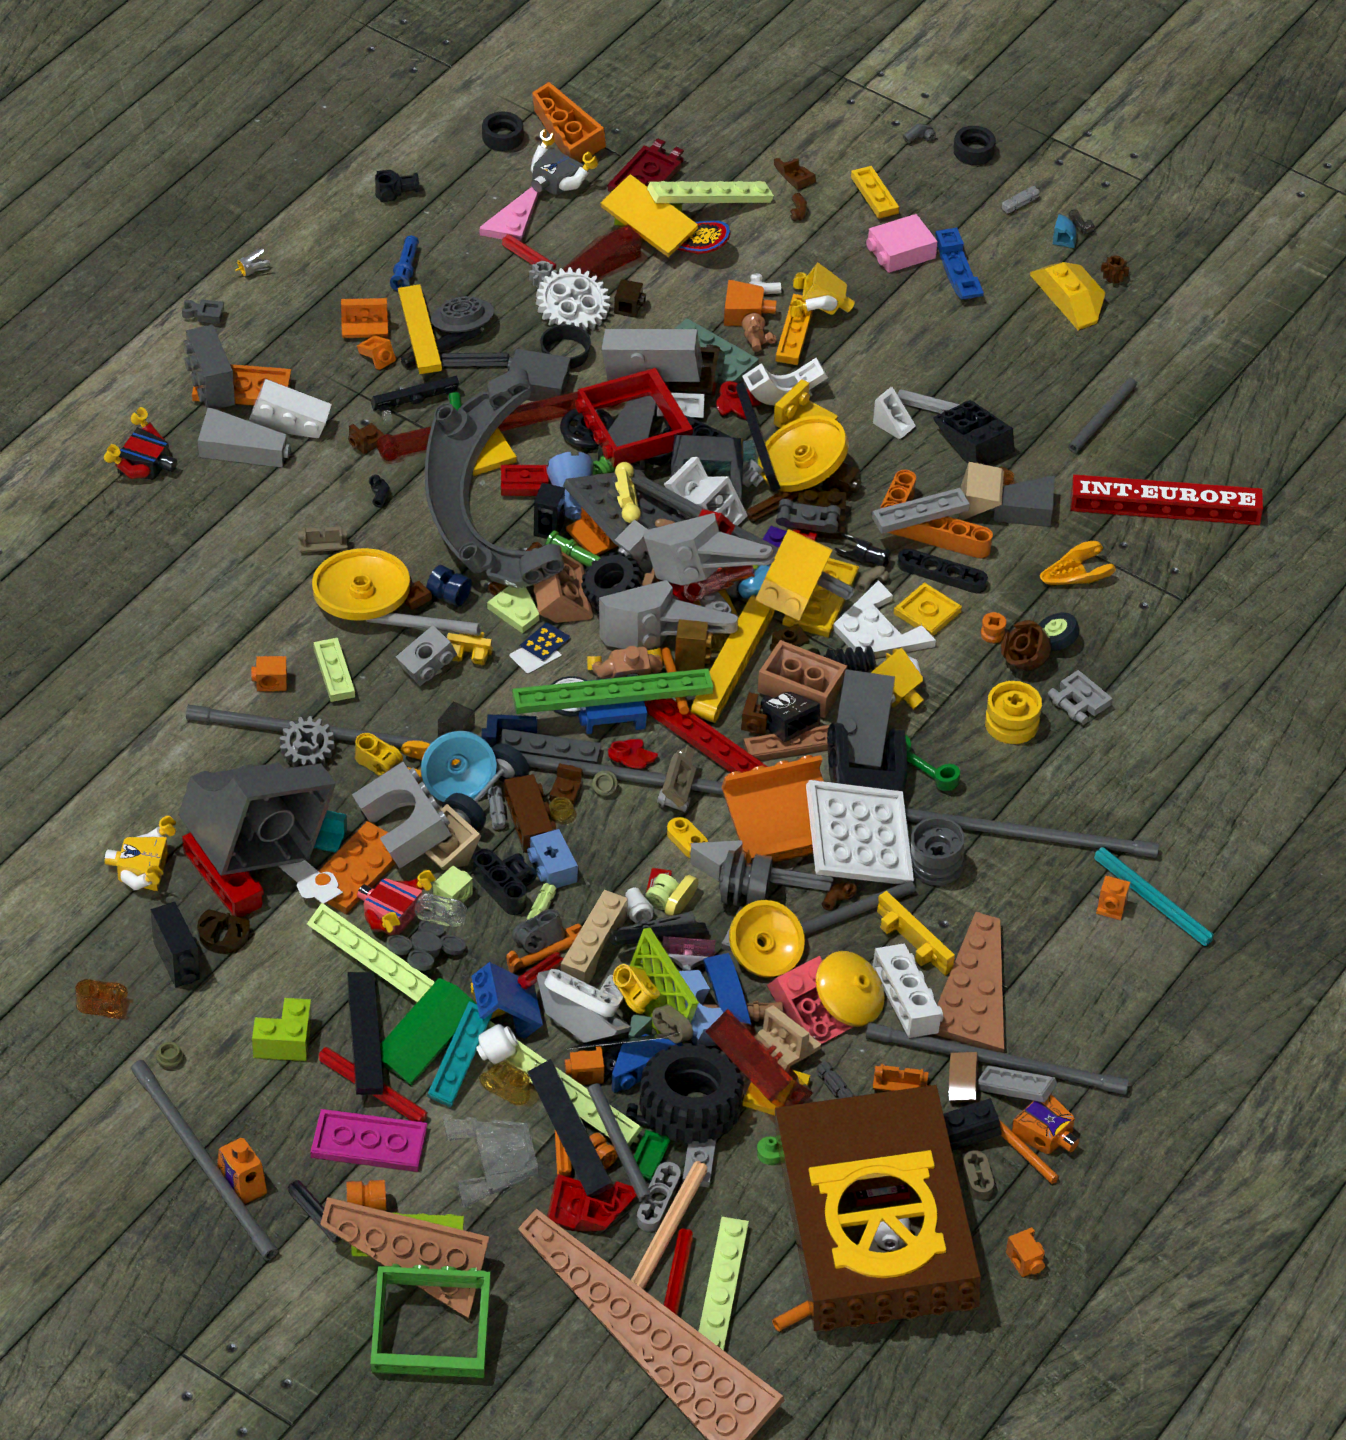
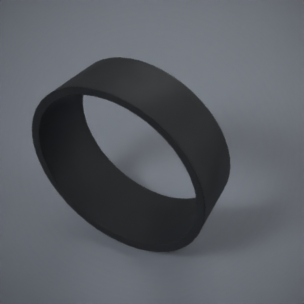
[540,324,591,369]

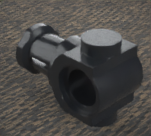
[375,169,420,202]

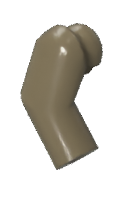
[856,566,889,593]

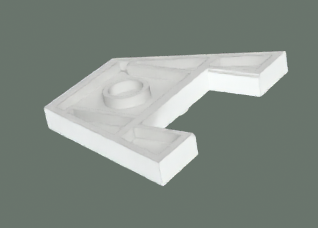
[833,580,936,658]

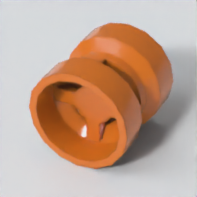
[590,1133,618,1169]

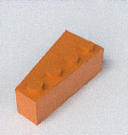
[532,82,606,163]

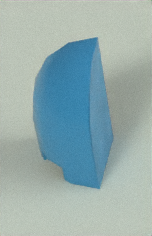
[1053,214,1077,248]

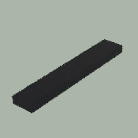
[736,382,781,492]
[347,972,383,1095]
[528,1059,614,1198]

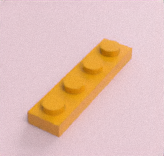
[775,294,813,365]

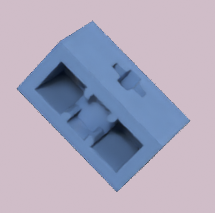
[527,829,578,888]

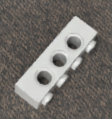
[873,943,943,1038]

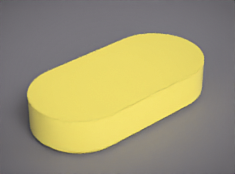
[665,875,699,916]

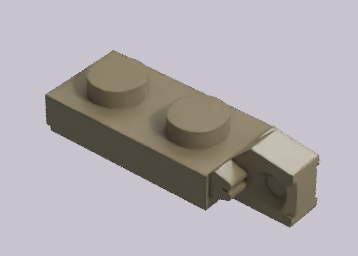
[662,745,696,807]

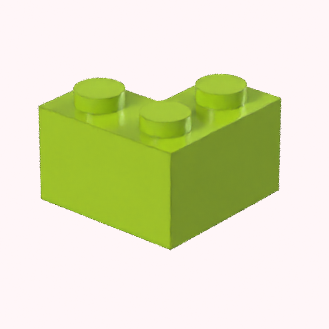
[252,998,312,1061]

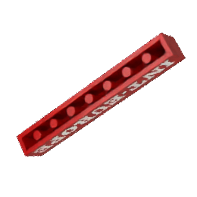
[1070,474,1263,525]

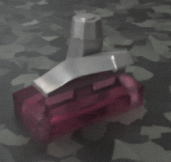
[663,936,715,971]

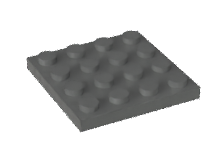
[563,469,685,545]

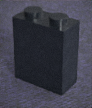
[150,901,200,988]

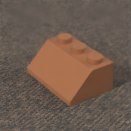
[534,552,593,623]
[757,640,847,718]

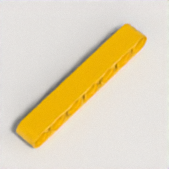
[691,595,775,723]

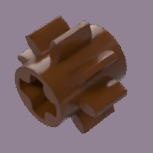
[1101,255,1129,284]

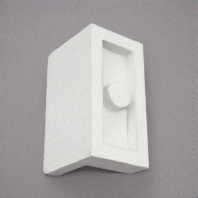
[657,393,704,418]

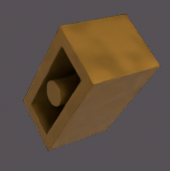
[675,619,712,671]

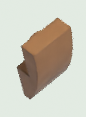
[949,1052,978,1103]

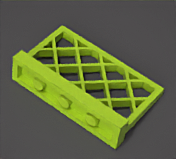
[629,928,699,1044]

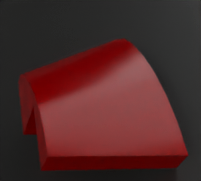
[547,1174,637,1232]

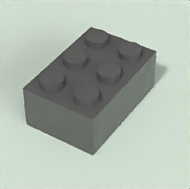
[183,324,235,409]

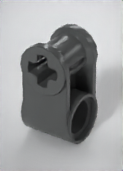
[512,909,565,953]

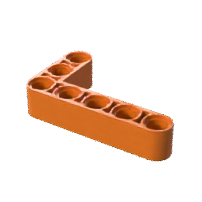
[880,470,993,558]

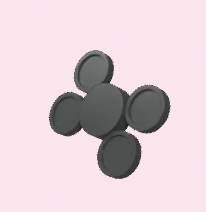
[386,920,466,970]

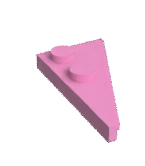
[480,187,540,242]

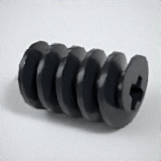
[823,646,876,673]

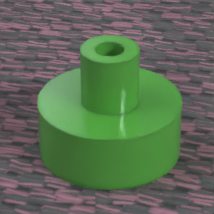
[757,1136,780,1165]

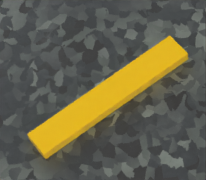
[398,284,442,374]

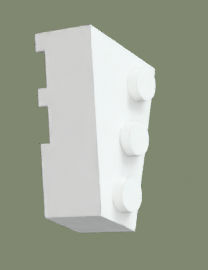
[249,379,332,438]

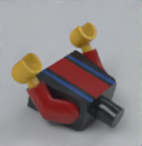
[104,407,177,480]

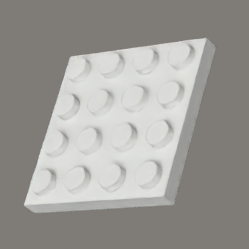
[806,780,914,884]

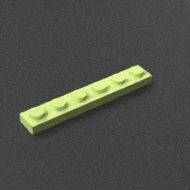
[647,181,774,203]
[699,1217,749,1351]

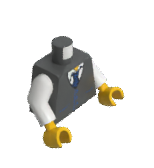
[531,129,598,195]

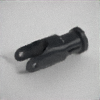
[834,534,891,568]

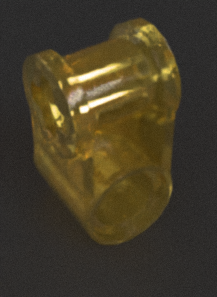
[479,1060,530,1105]

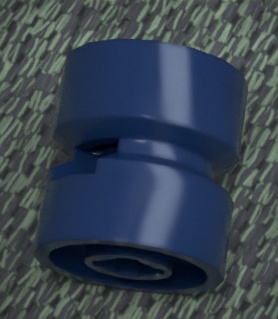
[426,565,472,607]

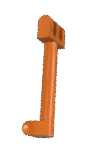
[506,924,582,973]

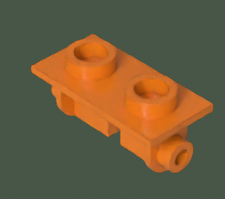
[873,1064,928,1091]

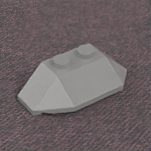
[537,970,631,1042]

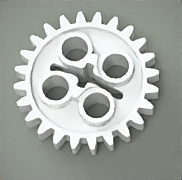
[536,267,610,332]

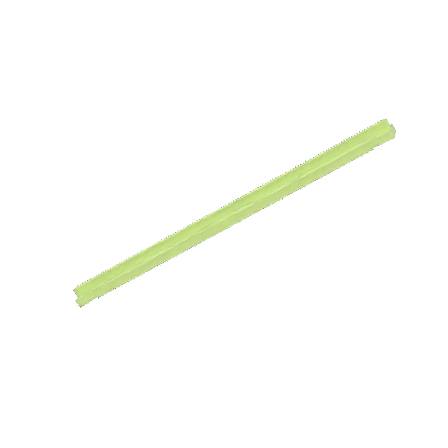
[307,903,643,1147]

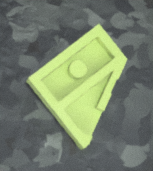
[487,586,539,634]

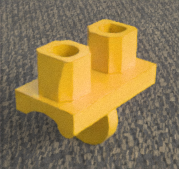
[447,632,493,665]

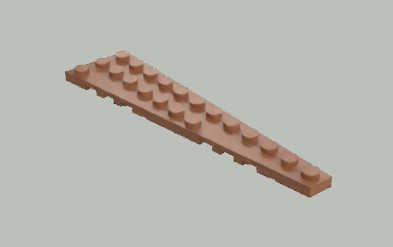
[518,1209,785,1440]

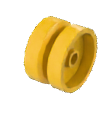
[985,681,1042,744]

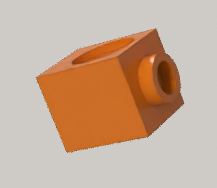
[251,656,287,691]

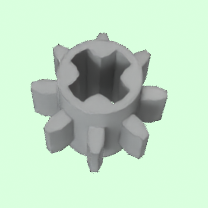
[529,261,557,288]
[742,459,764,488]

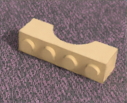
[561,890,628,984]

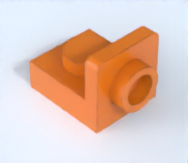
[357,335,396,370]

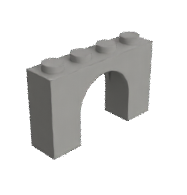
[352,762,451,869]

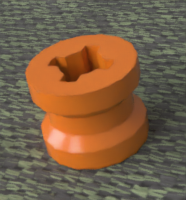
[981,612,1006,643]

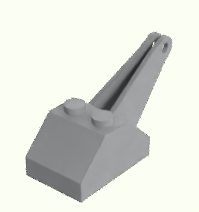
[643,513,775,585]

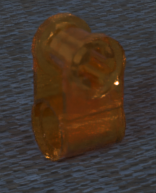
[75,979,128,1018]

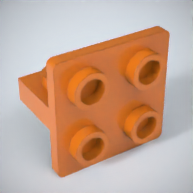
[341,298,388,338]
[566,507,618,556]

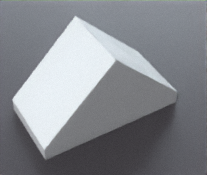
[873,387,916,439]

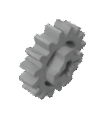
[280,716,335,767]

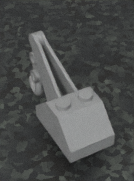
[599,575,738,650]

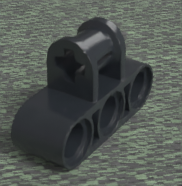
[473,849,537,915]

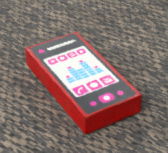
[852,1184,910,1207]

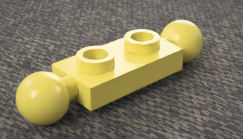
[615,462,641,523]

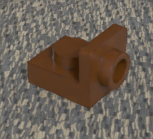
[348,423,386,455]
[741,692,768,735]
[549,763,583,807]

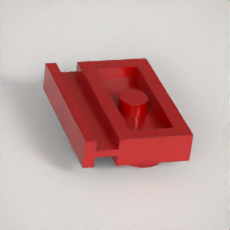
[501,465,548,496]

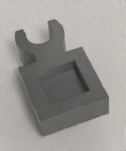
[182,299,224,324]

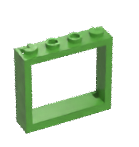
[370,1264,491,1378]

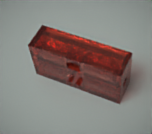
[705,1009,814,1107]

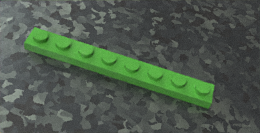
[512,668,713,714]

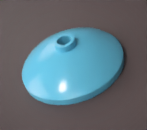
[421,731,497,802]

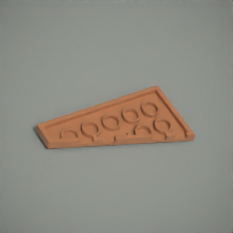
[934,912,1004,1053]
[320,1197,490,1319]

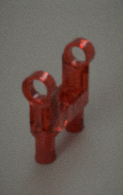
[683,565,755,601]

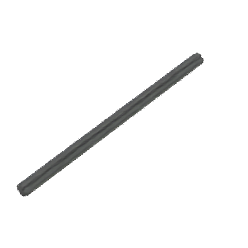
[631,473,854,600]

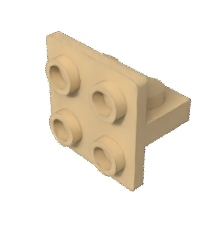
[750,1005,821,1070]

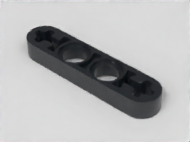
[897,548,988,593]

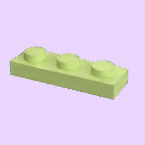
[314,638,355,702]

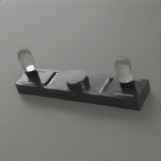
[371,376,459,425]

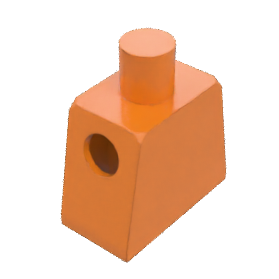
[724,280,777,326]

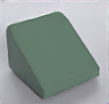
[628,1015,652,1038]

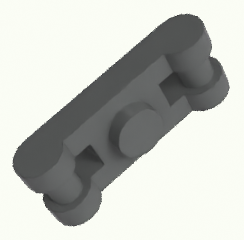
[776,499,841,533]

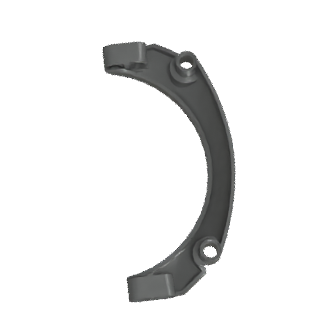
[425,368,564,588]

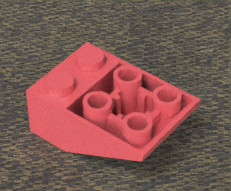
[767,956,855,1044]

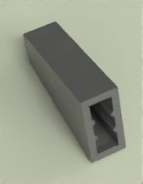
[598,396,657,470]

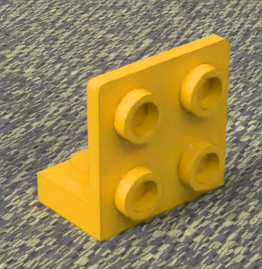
[773,379,838,428]

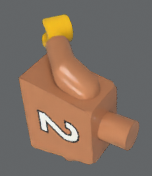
[587,646,663,679]

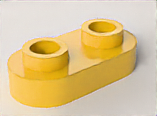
[667,817,708,858]

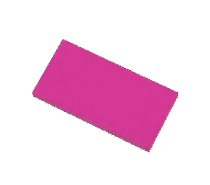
[310,1109,428,1172]

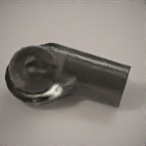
[1069,209,1095,234]

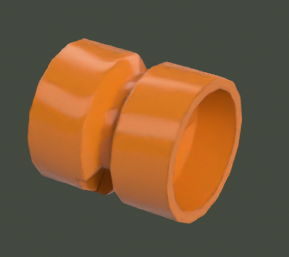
[346,1180,386,1211]

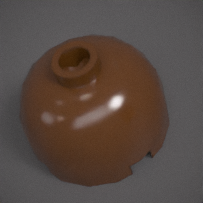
[1001,620,1051,671]

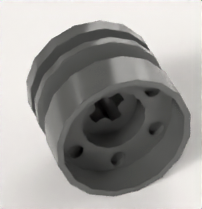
[911,817,964,886]
[719,850,773,906]

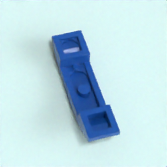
[935,228,984,300]
[703,953,753,1051]

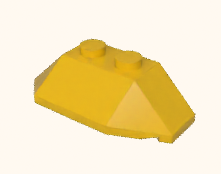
[1030,262,1105,330]

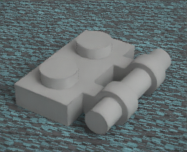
[1047,670,1113,725]

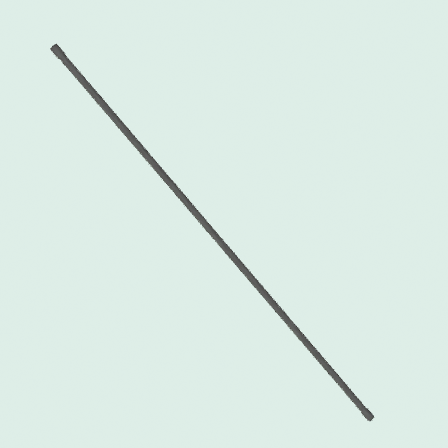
[186,704,1159,858]

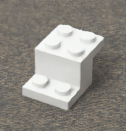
[664,457,748,526]

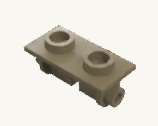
[298,526,348,552]

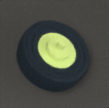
[1038,612,1080,651]

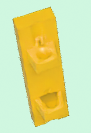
[877,891,955,976]

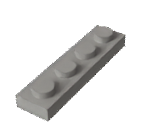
[872,488,970,534]

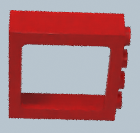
[575,368,693,468]

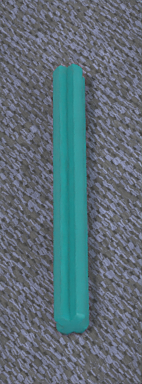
[1094,847,1214,946]

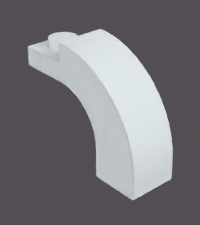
[742,358,828,406]

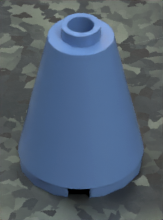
[546,452,594,521]

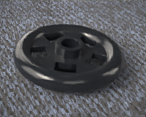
[560,408,614,448]

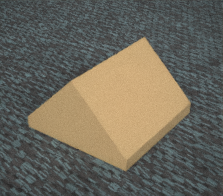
[959,462,1004,520]
[425,804,481,870]

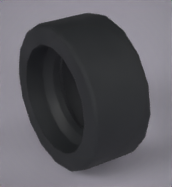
[482,111,524,151]
[953,126,996,165]

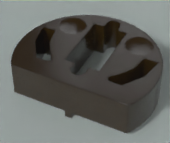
[197,909,250,954]

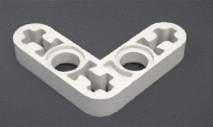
[544,969,624,1017]

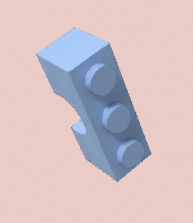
[664,970,730,1046]

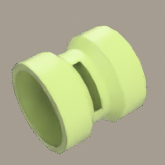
[645,874,679,910]

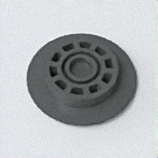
[431,296,494,333]

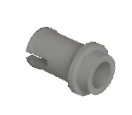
[657,788,691,813]

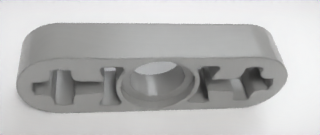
[637,1162,681,1232]

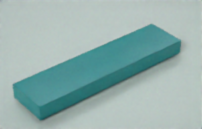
[426,1001,493,1107]

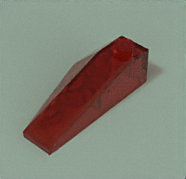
[557,225,641,278]

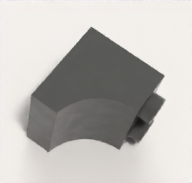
[178,763,336,876]

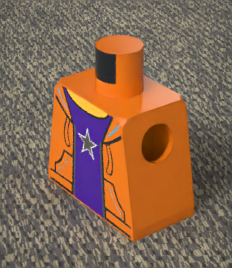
[1012,1094,1080,1154]
[217,1138,267,1205]

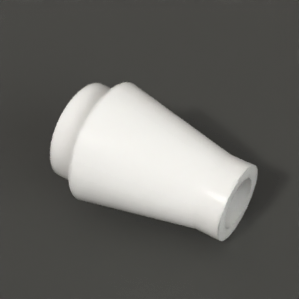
[625,888,654,924]

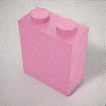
[866,214,938,273]

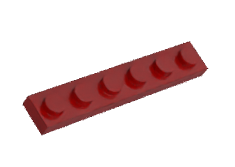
[644,698,768,773]

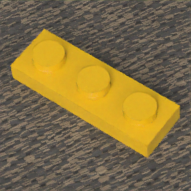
[851,166,899,219]

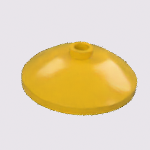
[729,900,805,978]
[816,951,885,1027]

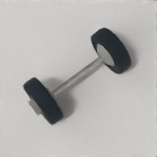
[442,743,530,832]

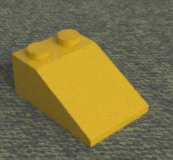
[755,529,833,621]

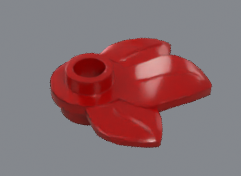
[716,381,761,420]
[608,739,658,769]

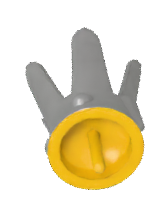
[235,248,270,276]

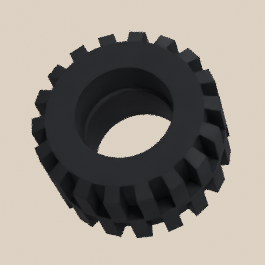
[581,552,644,614]

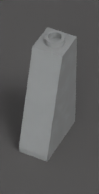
[198,408,291,468]

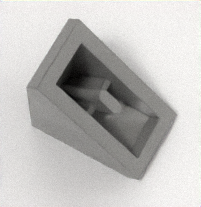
[690,840,742,882]

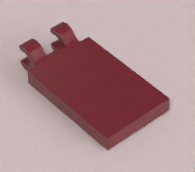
[607,138,684,192]

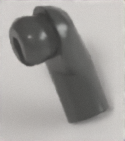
[903,123,936,143]

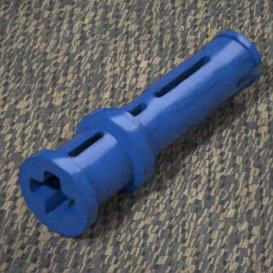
[390,235,419,291]

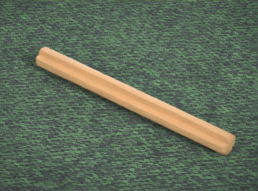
[631,1161,707,1290]

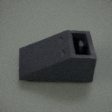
[933,400,1015,465]

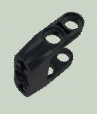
[671,435,743,501]
[827,723,908,797]

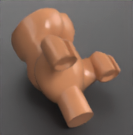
[742,313,776,352]

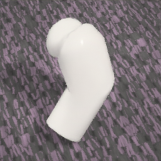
[749,273,781,294]

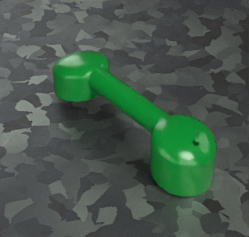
[887,734,960,791]

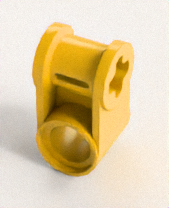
[355,733,403,777]
[613,964,660,1014]

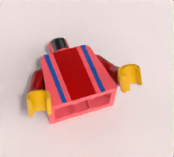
[357,870,436,936]

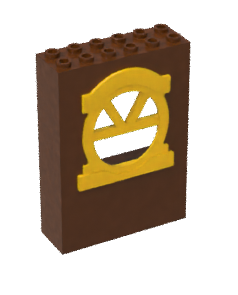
[775,1085,981,1331]

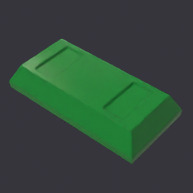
[634,1130,670,1181]

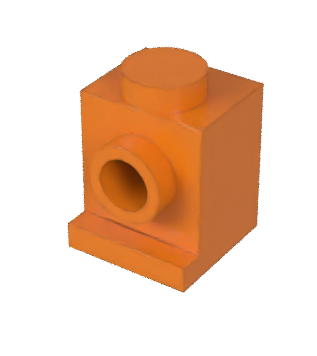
[1096,876,1130,920]
[564,1046,604,1085]
[1006,1227,1045,1277]

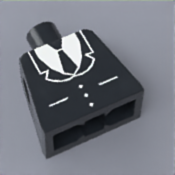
[760,692,820,742]

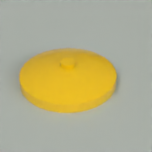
[758,415,849,492]
[312,548,410,620]

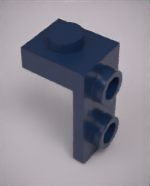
[481,714,537,748]

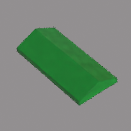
[380,978,477,1086]

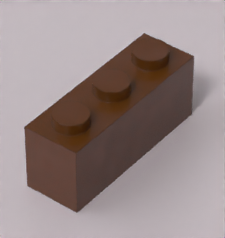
[504,774,556,853]

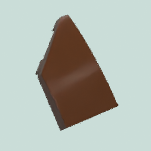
[774,158,816,190]

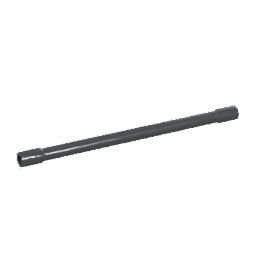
[866,1022,1129,1095]
[131,1060,278,1261]

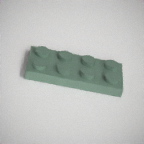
[674,318,759,385]

